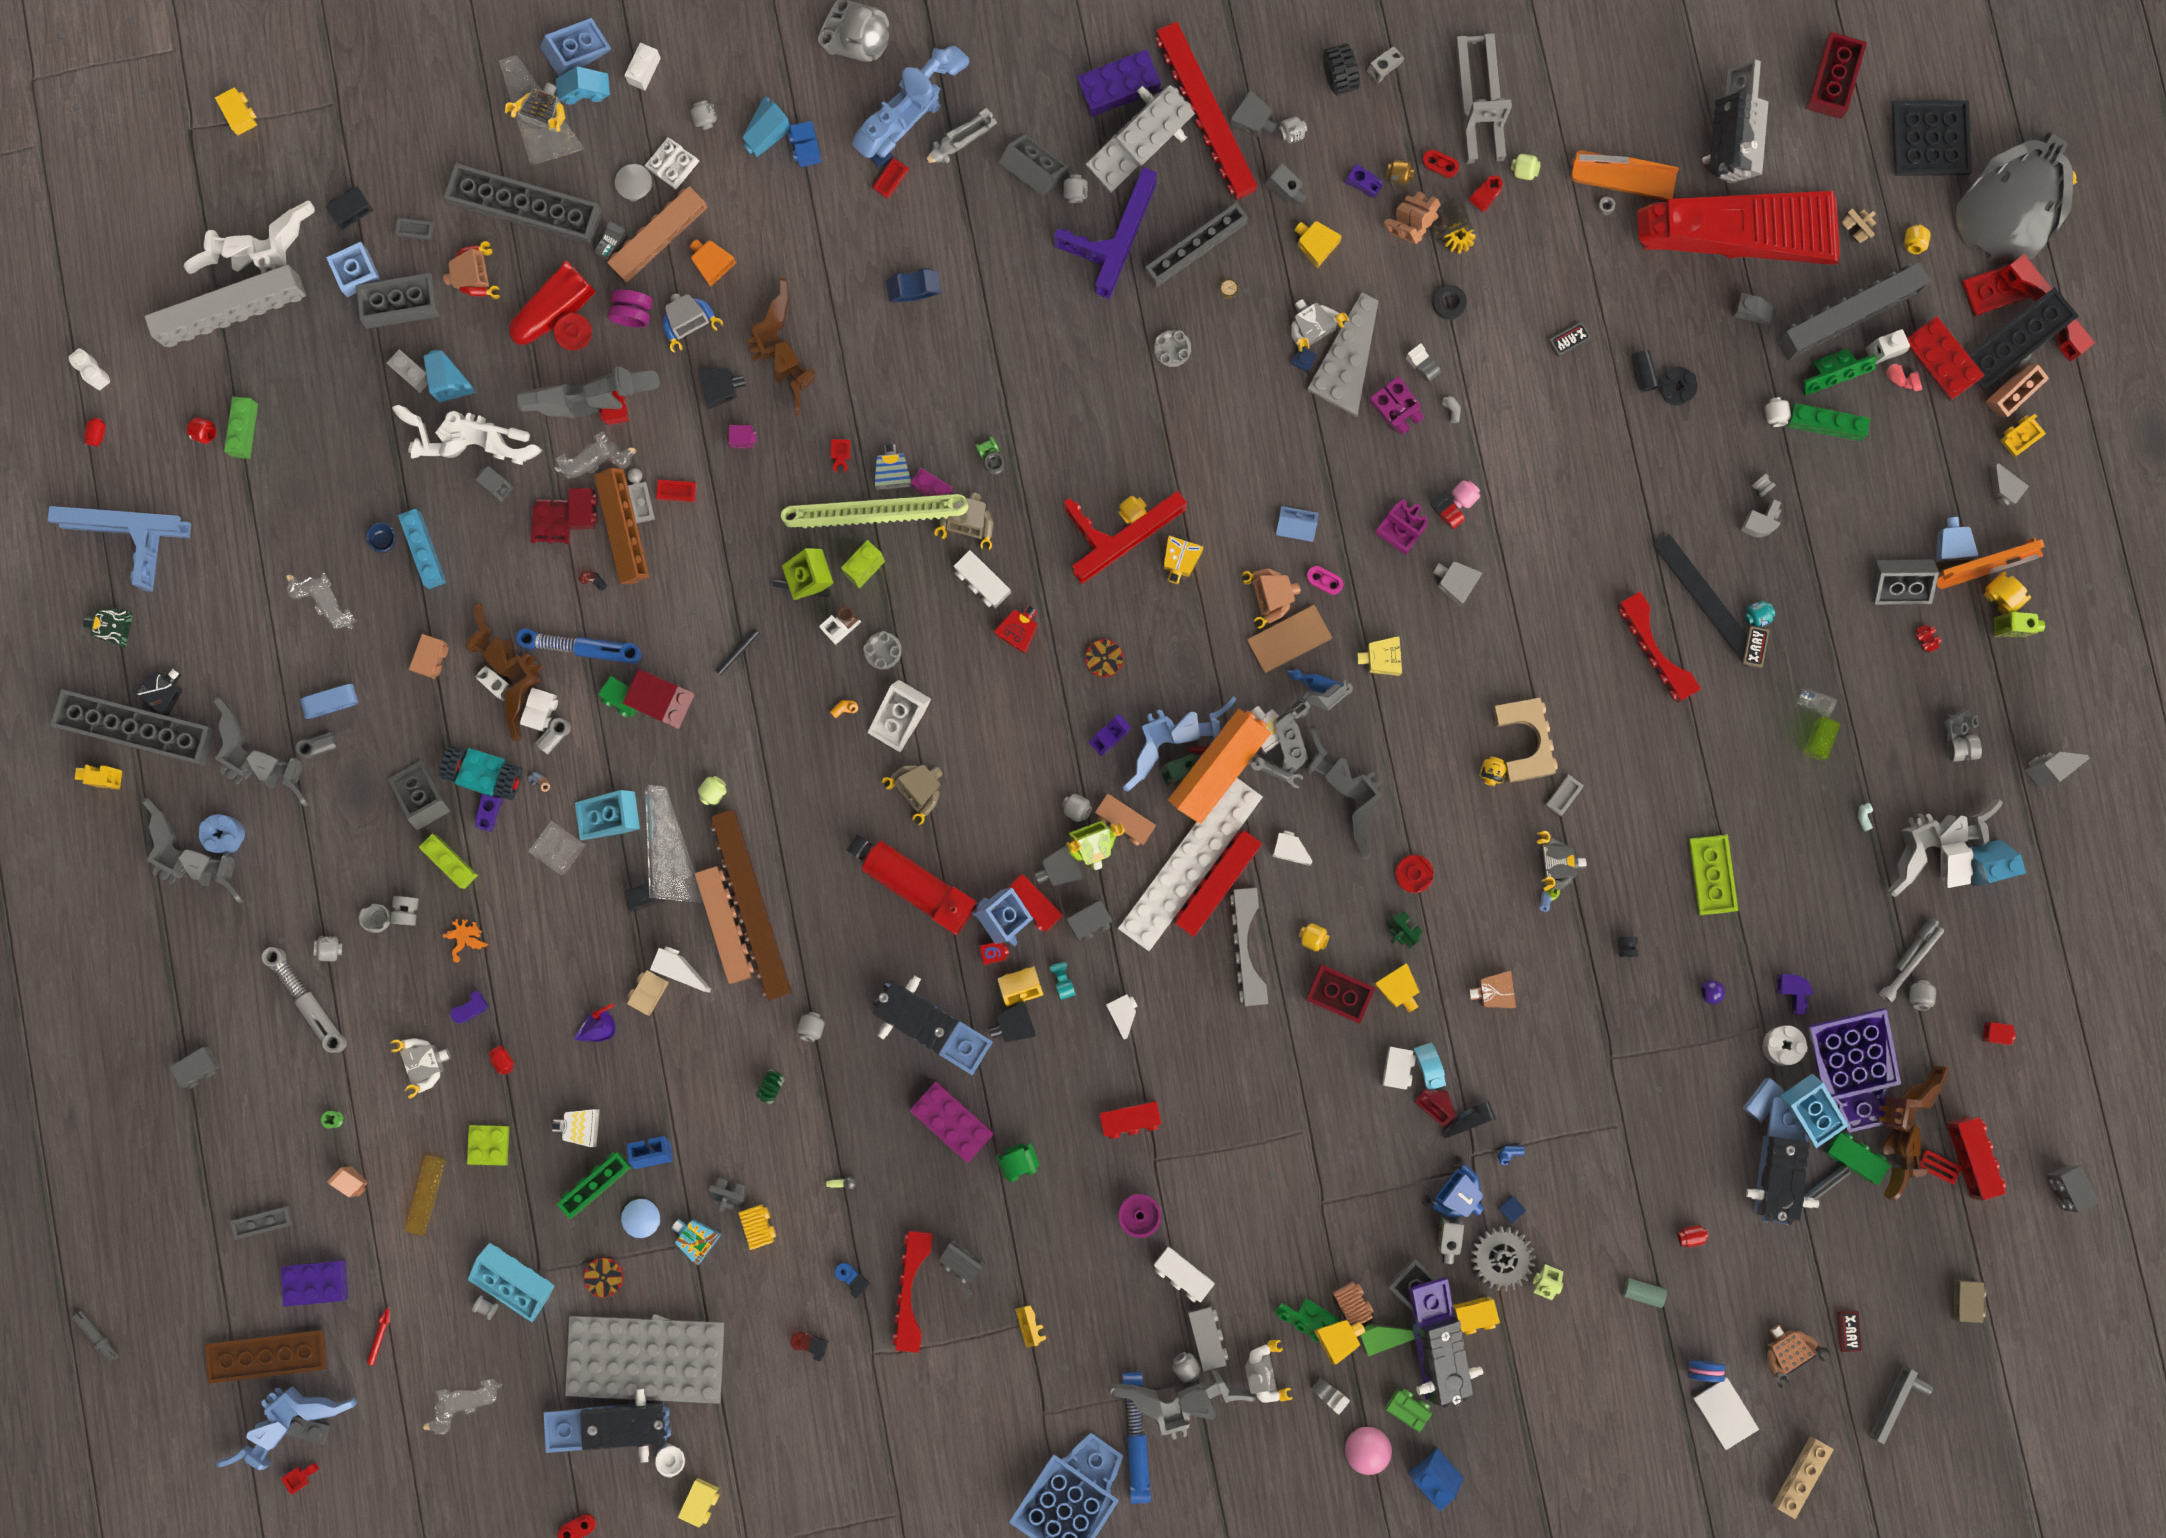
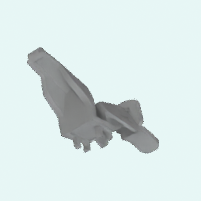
[1888,799,2003,897]

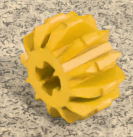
[1443,220,1476,254]

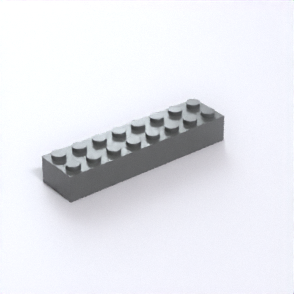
[444,163,603,246]
[1777,262,1931,361]
[50,689,215,766]

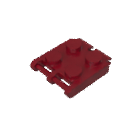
[531,499,571,544]

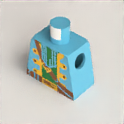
[671,1219,721,1265]

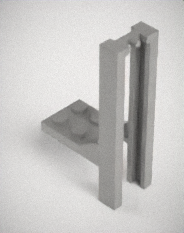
[1455,34,1512,164]

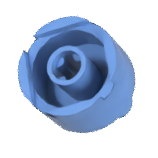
[199,814,245,854]

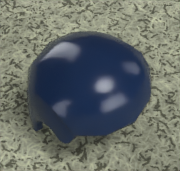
[366,522,396,553]

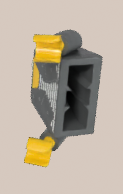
[1537,831,1586,891]

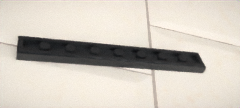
[1653,534,1748,667]

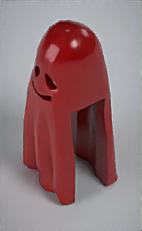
[508,261,596,346]

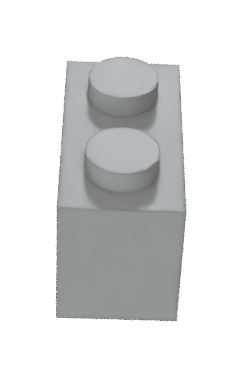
[387,350,428,393]

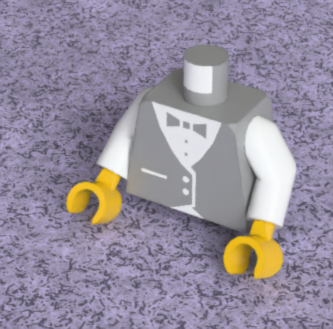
[1291,299,1349,352]
[389,1038,451,1099]
[1245,1340,1292,1402]

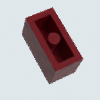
[568,488,598,530]

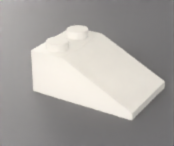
[868,680,931,752]
[650,946,711,993]

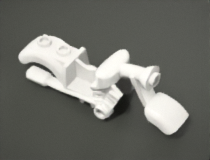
[392,405,543,465]

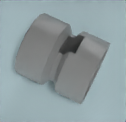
[1946,734,1982,762]
[390,896,419,926]

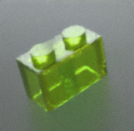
[1804,716,1841,761]

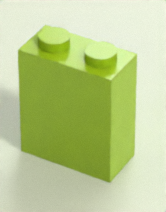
[841,540,885,589]

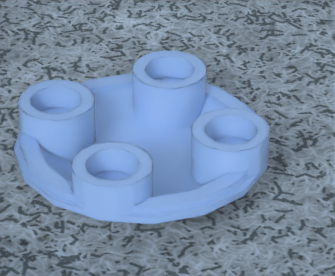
[621,1199,660,1238]

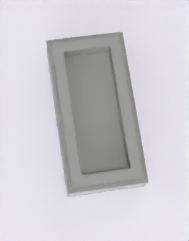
[1545,774,1584,817]

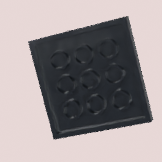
[1892,100,1972,176]

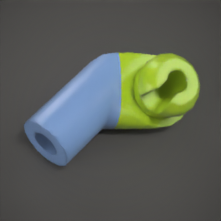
[1540,889,1560,912]

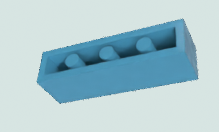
[398,509,447,589]

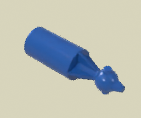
[1287,669,1343,693]

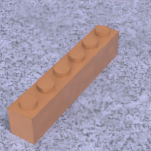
[607,186,708,283]
[695,866,755,984]

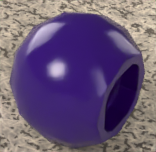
[1701,980,1725,1004]

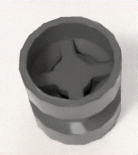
[985,453,1004,475]

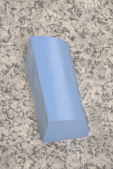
[1742,1078,1785,1123]

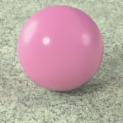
[1345,1427,1392,1475]

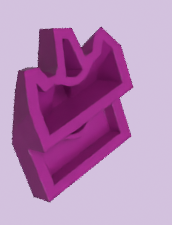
[1375,499,1427,555]

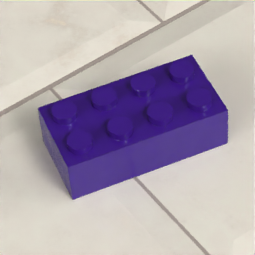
[1077,49,1161,117]

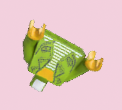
[1066,821,1124,870]

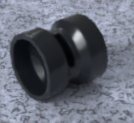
[1618,937,1638,957]

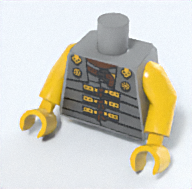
[505,83,565,132]

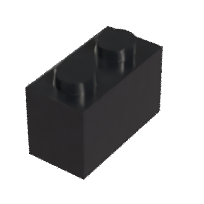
[325,186,373,230]

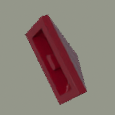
[1414,1089,1455,1128]

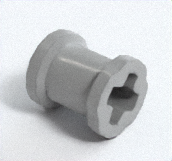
[472,1296,498,1320]

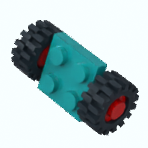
[439,745,523,800]

